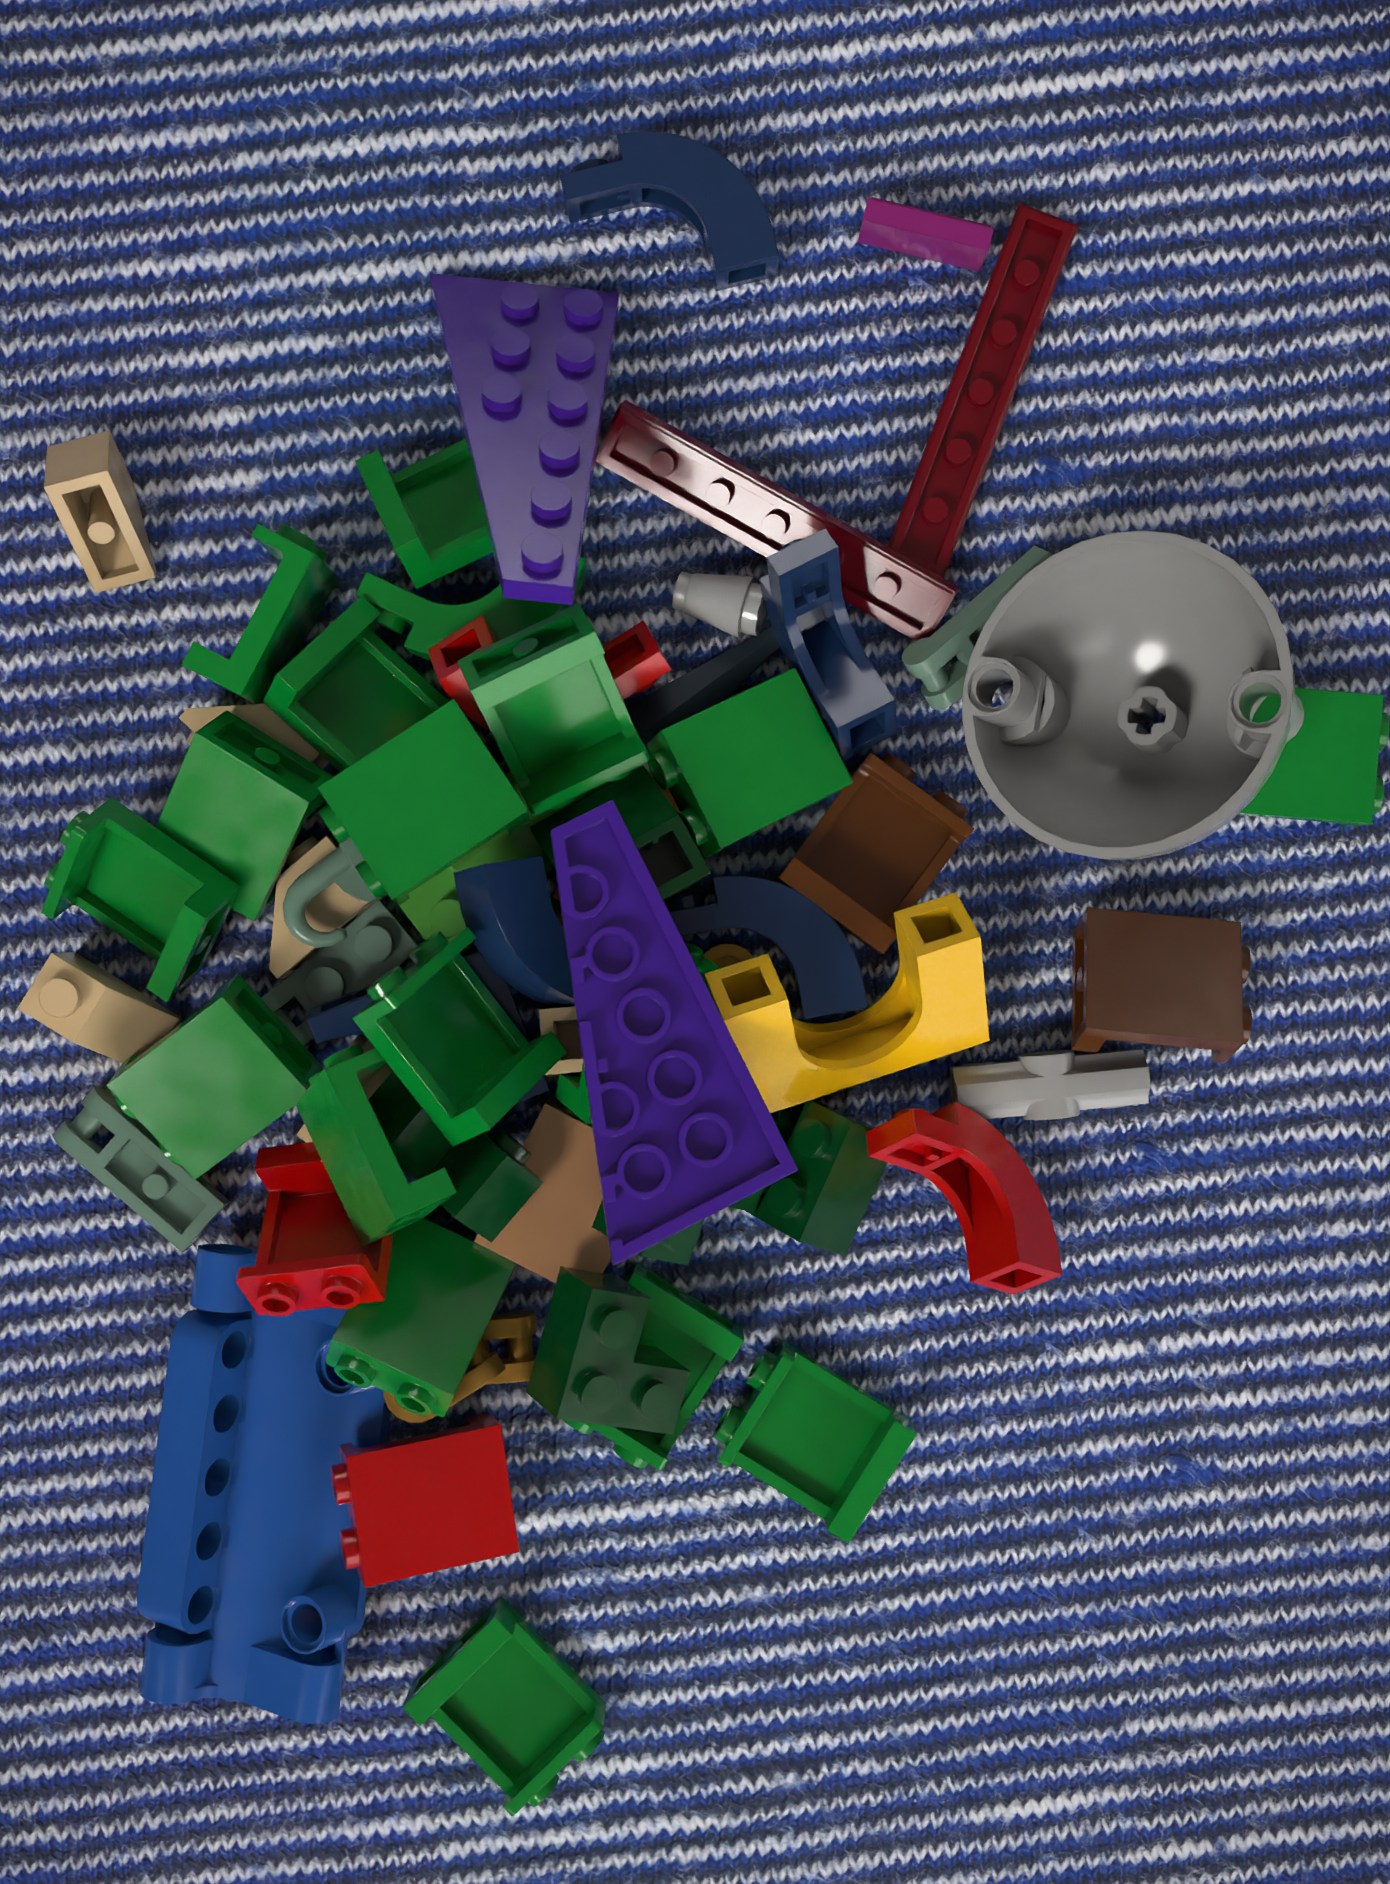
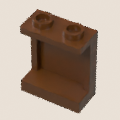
[776,752,974,954]
[1071,907,1252,1063]

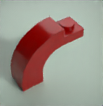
[428,615,672,731]
[866,1102,1063,1295]

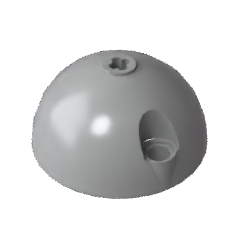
[962,530,1304,860]

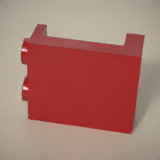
[236,1142,393,1316]
[330,1412,519,1588]

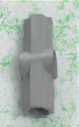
[949,1048,1151,1120]

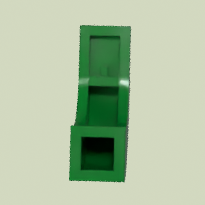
[356,557,589,662]

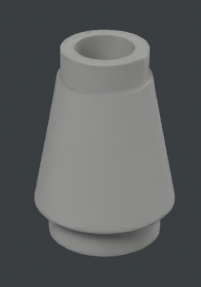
[672,571,767,639]

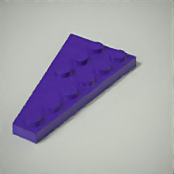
[430,273,619,605]
[550,800,798,1266]

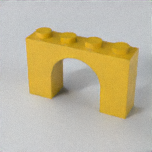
[705,892,990,1113]

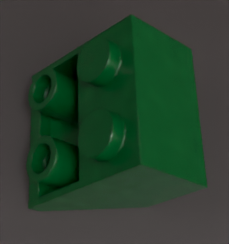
[530,766,711,901]
[746,1099,887,1256]

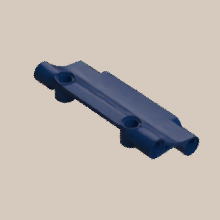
[137,1243,390,1724]

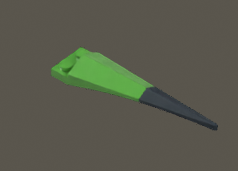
[399,626,779,948]

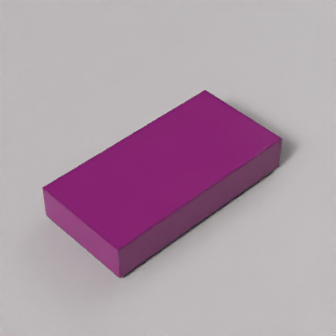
[857,197,994,272]

